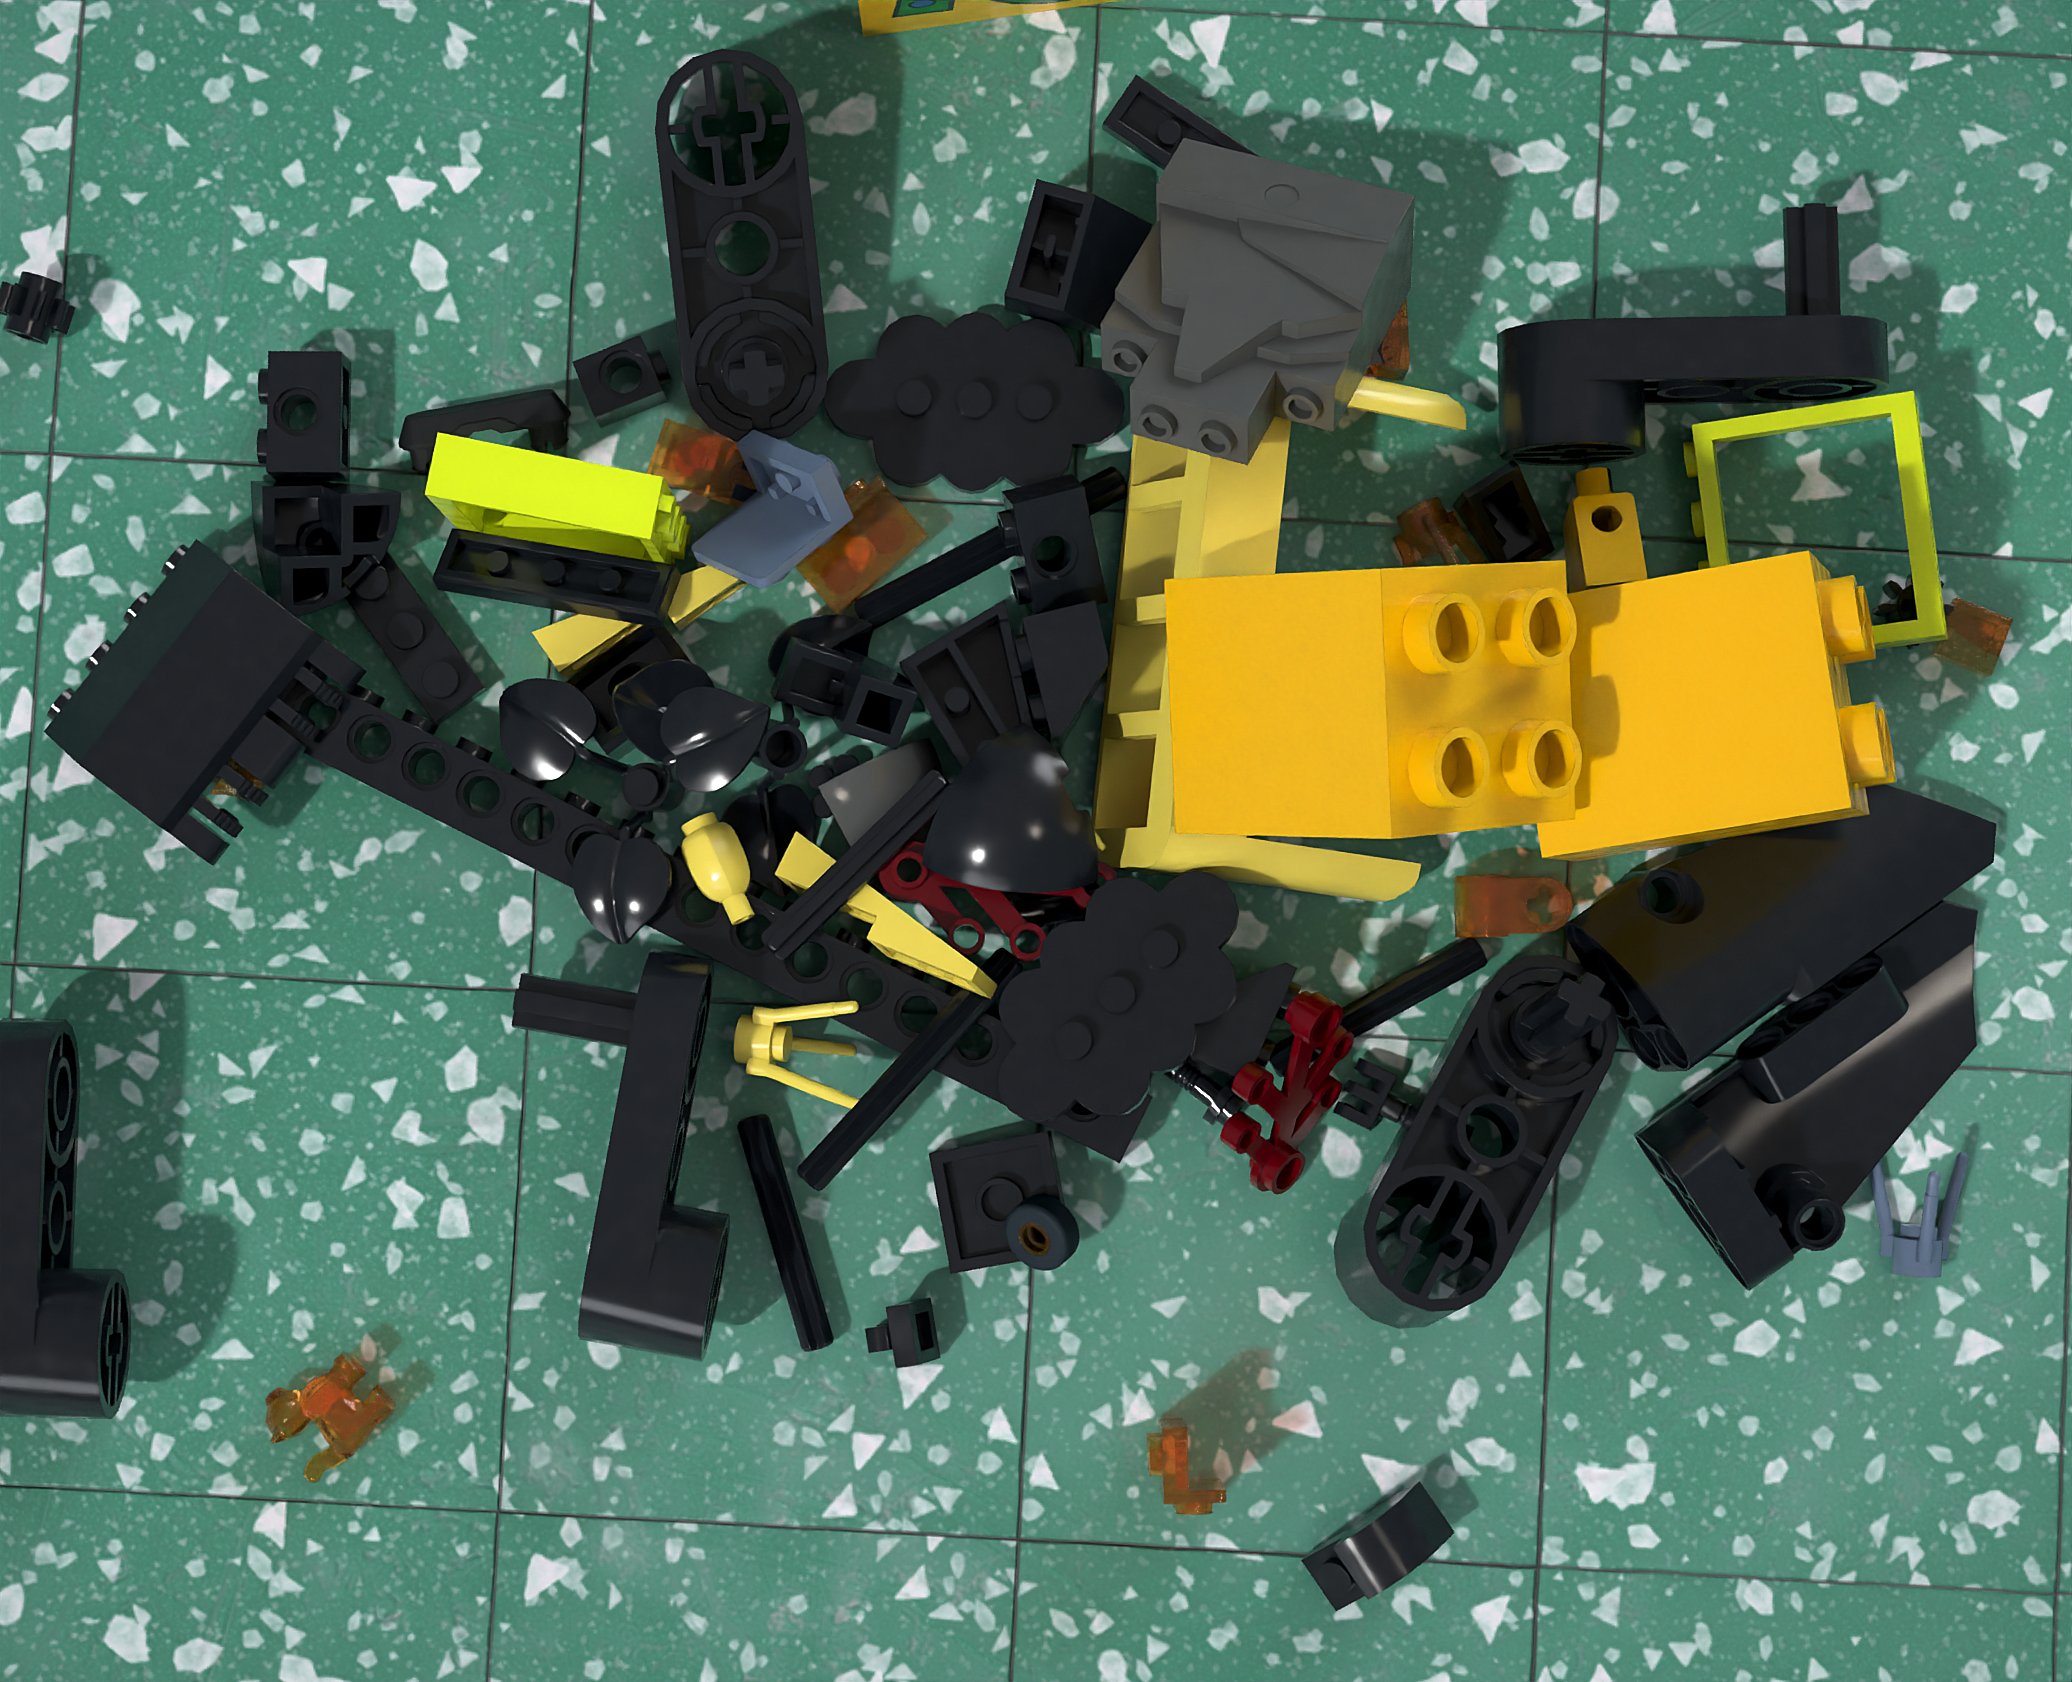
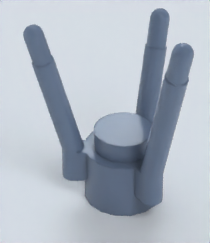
[1869,1152,1969,1278]

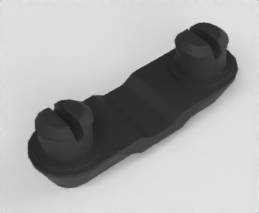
[398,389,571,474]

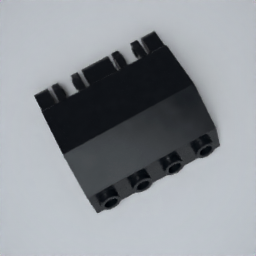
[44,539,367,866]

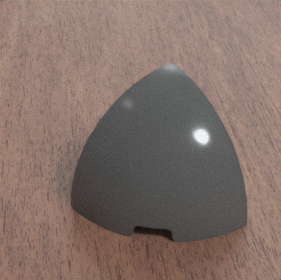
[818,738,943,899]

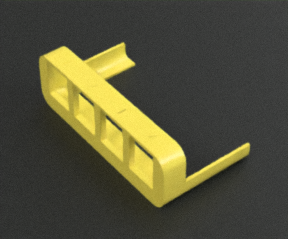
[1091,377,1466,902]

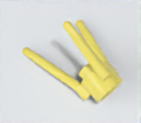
[734,1001,859,1109]

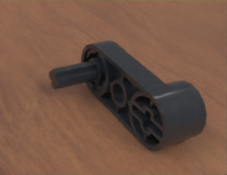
[655,49,829,442]
[1497,203,1889,466]
[512,949,730,1361]
[1333,955,1619,1329]
[0,1018,131,1419]

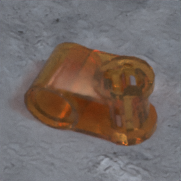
[1454,875,1573,938]

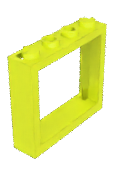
[1683,391,1948,649]
[425,432,692,565]

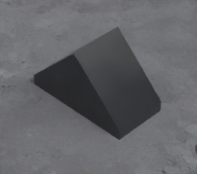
[1452,459,1555,564]

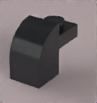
[770,636,918,749]
[1301,1481,1455,1611]

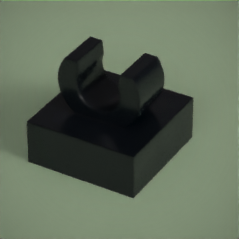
[865,1297,941,1368]

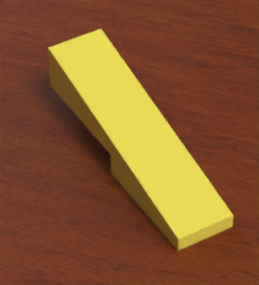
[532,565,749,679]
[775,831,998,999]

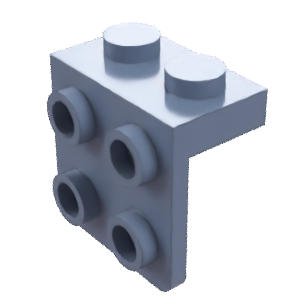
[691,430,854,588]

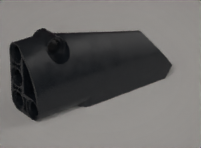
[1564,784,1996,1072]
[1634,900,1978,1291]

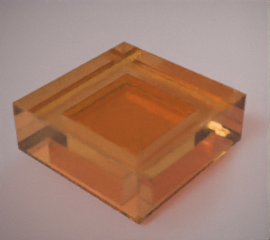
[1931,597,2013,677]

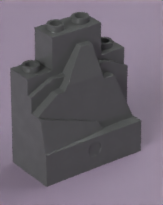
[1100,138,1415,465]

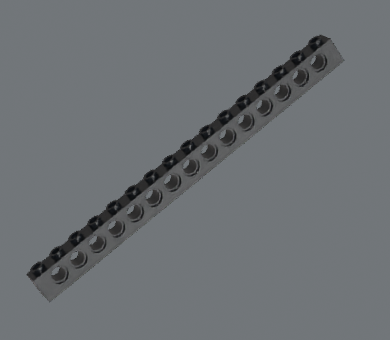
[267,662,1153,1163]

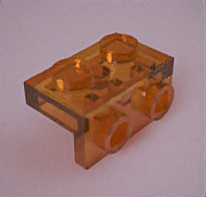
[794,476,929,615]
[1146,1418,1227,1515]

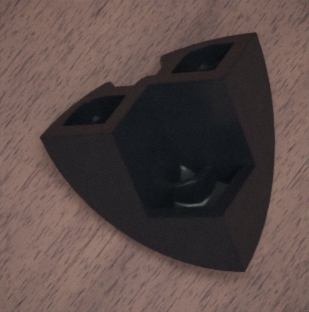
[251,481,401,616]
[922,723,1098,893]

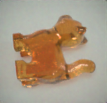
[265,1351,396,1483]

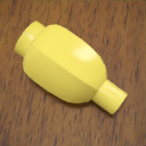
[681,812,755,925]

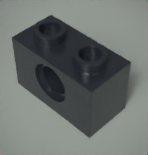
[257,351,351,482]
[997,474,1108,615]

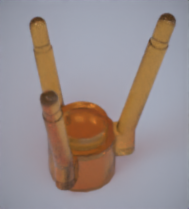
[1393,497,1488,568]

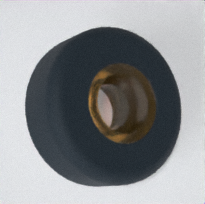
[1005,1195,1080,1271]

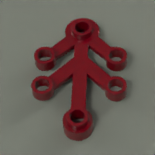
[879,840,1118,962]
[1220,991,1354,1194]

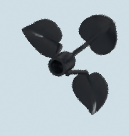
[612,614,873,897]
[499,678,771,944]

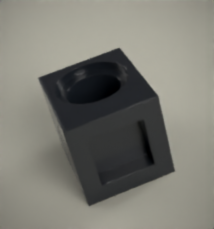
[572,335,672,428]

